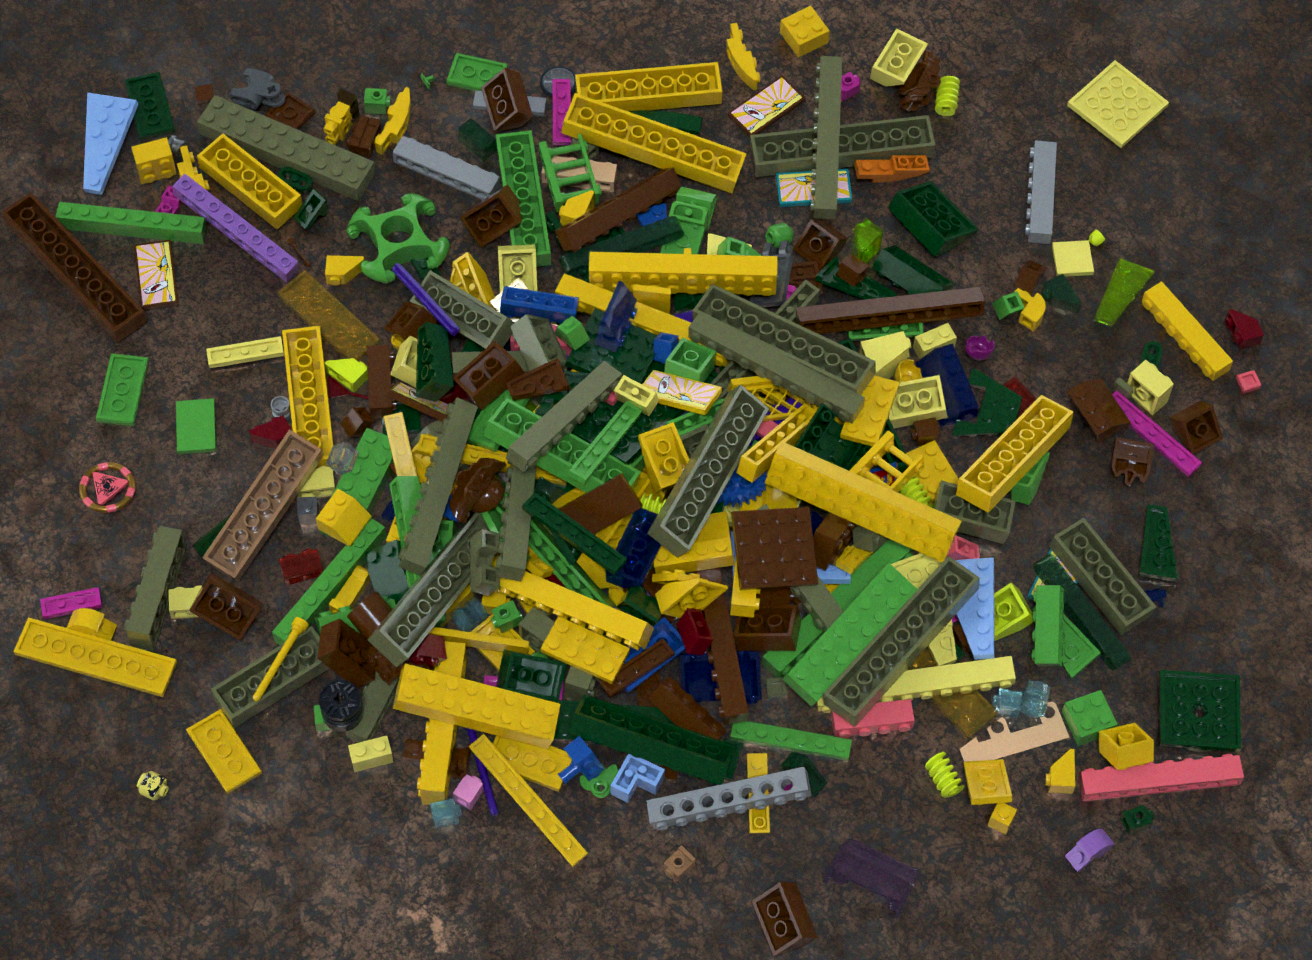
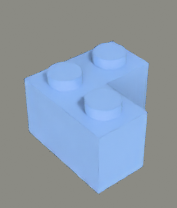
[610,754,665,803]

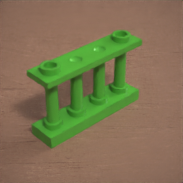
[539,134,602,212]

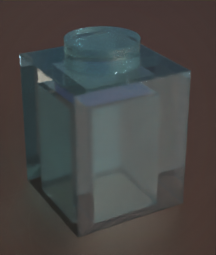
[992,688,1023,718]
[430,798,462,829]

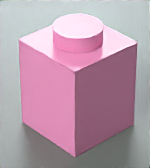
[453,774,484,810]

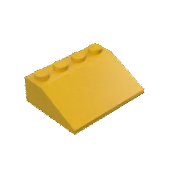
[650,511,735,574]

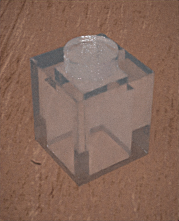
[326,442,359,475]

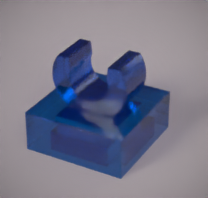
[1144,588,1167,607]

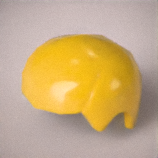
[894,359,922,383]

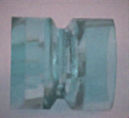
[451,597,488,632]
[1020,681,1051,718]

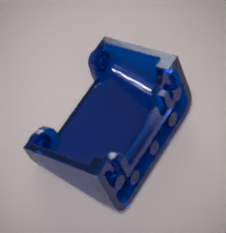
[679,651,762,704]

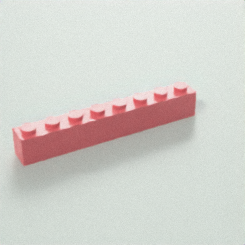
[1078,754,1244,801]

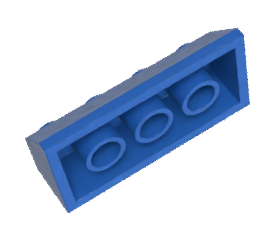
[500,286,579,324]
[623,617,686,693]

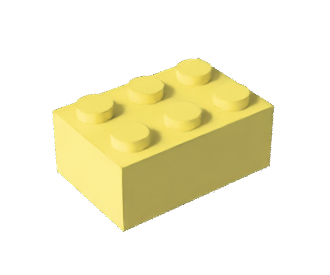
[498,244,537,293]
[889,375,948,428]

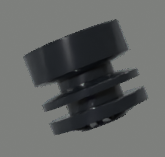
[319,680,364,732]

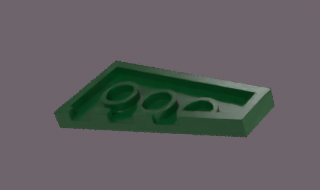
[815,257,897,300]
[1139,504,1179,582]

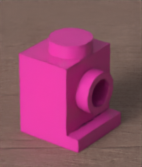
[841,72,861,102]

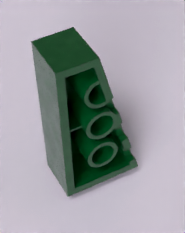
[416,322,454,402]

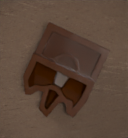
[1111,437,1154,487]

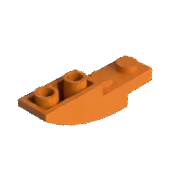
[854,155,930,183]

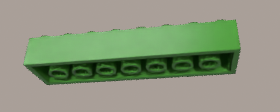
[496,130,551,267]
[484,398,641,493]
[782,563,918,706]

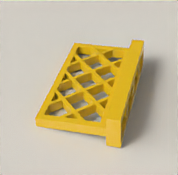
[727,376,811,422]

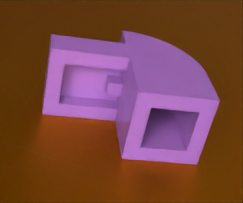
[1065,829,1115,872]

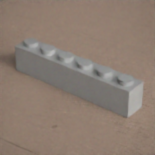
[393,136,500,200]
[1025,140,1057,244]

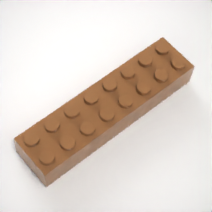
[202,429,324,583]

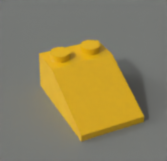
[638,422,689,494]
[655,578,728,618]

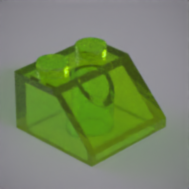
[852,218,883,264]

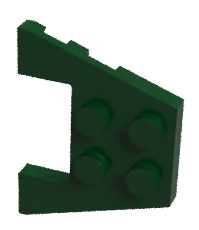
[952,368,1023,438]
[535,371,610,426]

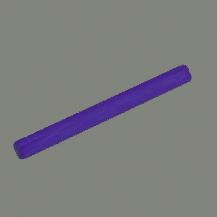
[392,263,460,336]

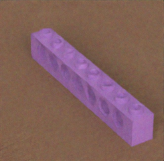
[172,173,299,283]

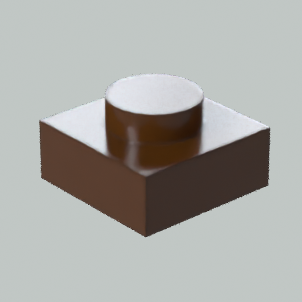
[402,739,424,763]

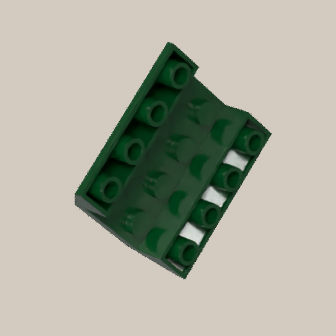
[794,403,872,471]

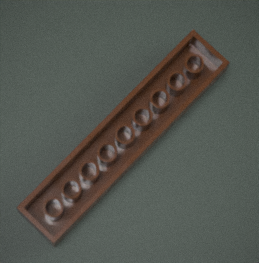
[1,192,147,343]

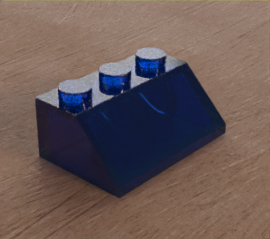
[595,281,638,352]

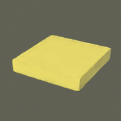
[1052,240,1094,277]

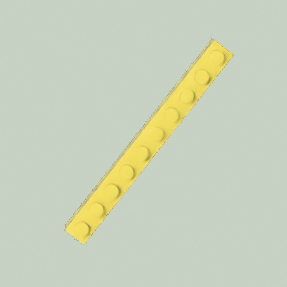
[816,656,1016,713]

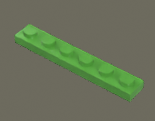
[568,401,643,485]
[730,721,852,761]

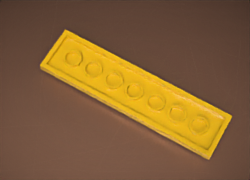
[13,617,177,697]

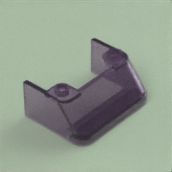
[823,839,921,918]

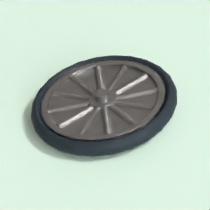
[540,66,576,97]

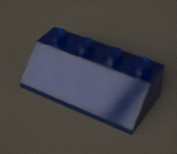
[916,344,979,427]
[605,508,662,588]

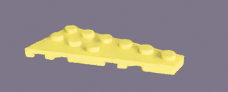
[891,553,957,666]

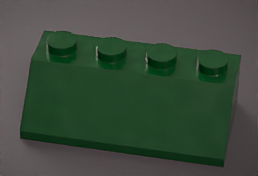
[872,245,955,295]

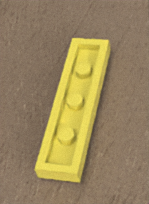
[206,336,284,368]

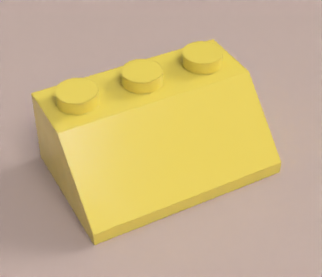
[870,28,928,87]

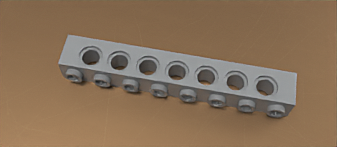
[646,767,812,830]

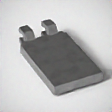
[750,241,793,307]

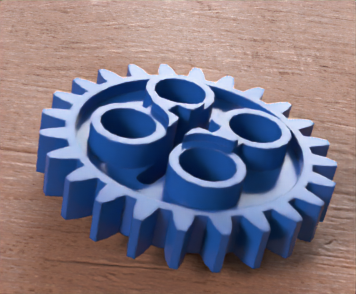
[717,463,767,507]

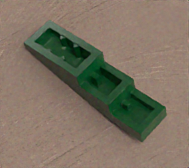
[629,110,703,134]

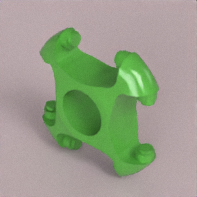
[346,192,450,284]

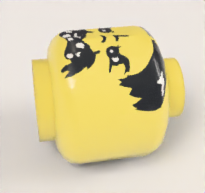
[137,771,169,801]

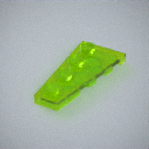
[1094,258,1154,327]

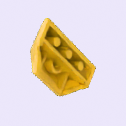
[450,252,495,309]

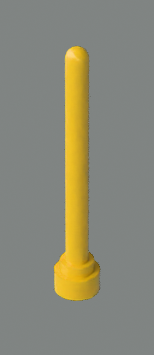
[253,617,309,701]

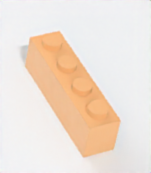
[541,155,617,192]

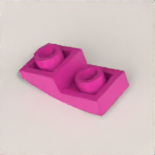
[155,186,182,214]

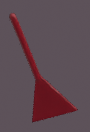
[327,375,369,400]

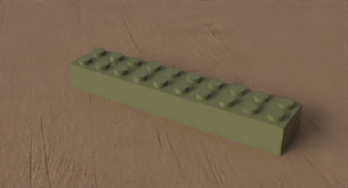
[197,95,376,201]
[749,115,935,177]
[692,284,876,395]
[648,385,769,557]
[367,512,490,668]
[823,556,980,727]

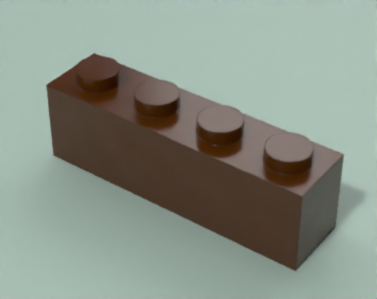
[366,344,397,419]
[648,677,727,740]

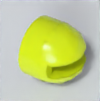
[1089,230,1105,246]

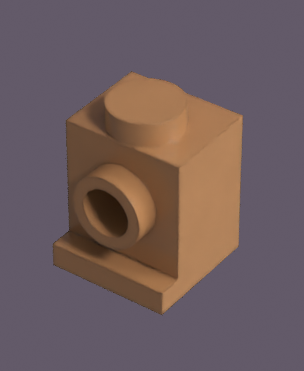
[664,845,696,882]

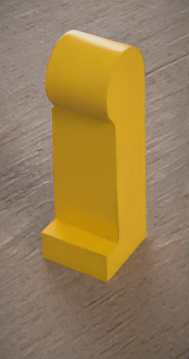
[329,565,370,613]

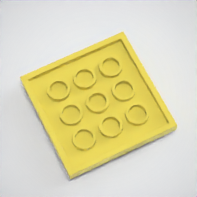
[1067,60,1169,148]

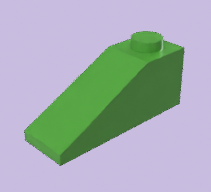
[1011,452,1050,505]

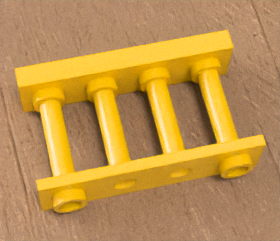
[849,431,924,492]

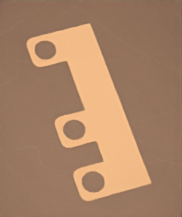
[960,702,1069,762]

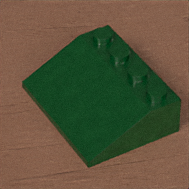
[888,181,979,257]

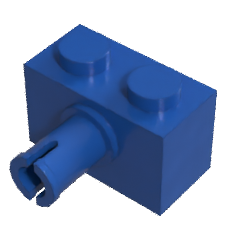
[558,736,604,784]

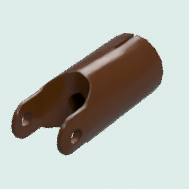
[449,742,471,779]

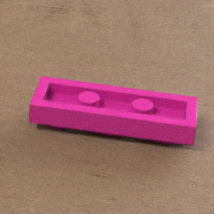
[40,587,103,620]

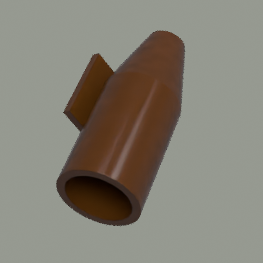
[347,591,433,686]

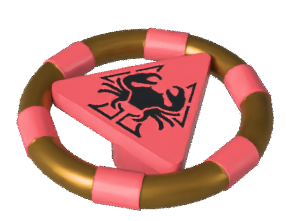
[79,462,136,513]

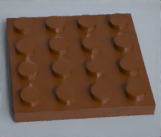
[731,507,819,590]

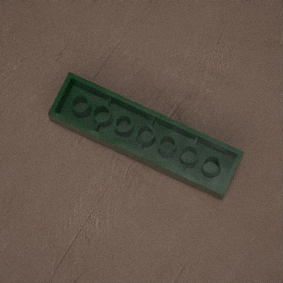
[569,694,736,785]

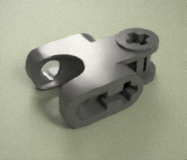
[229,68,286,110]

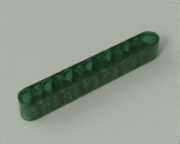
[559,216,684,277]
[1033,554,1131,671]

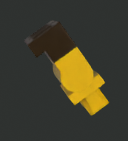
[323,88,360,145]

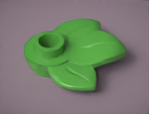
[580,764,618,798]

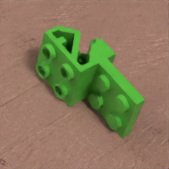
[660,187,718,254]

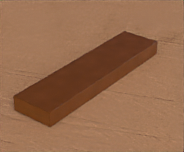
[598,638,675,699]

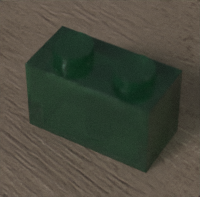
[458,118,497,162]

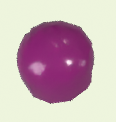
[965,335,995,361]

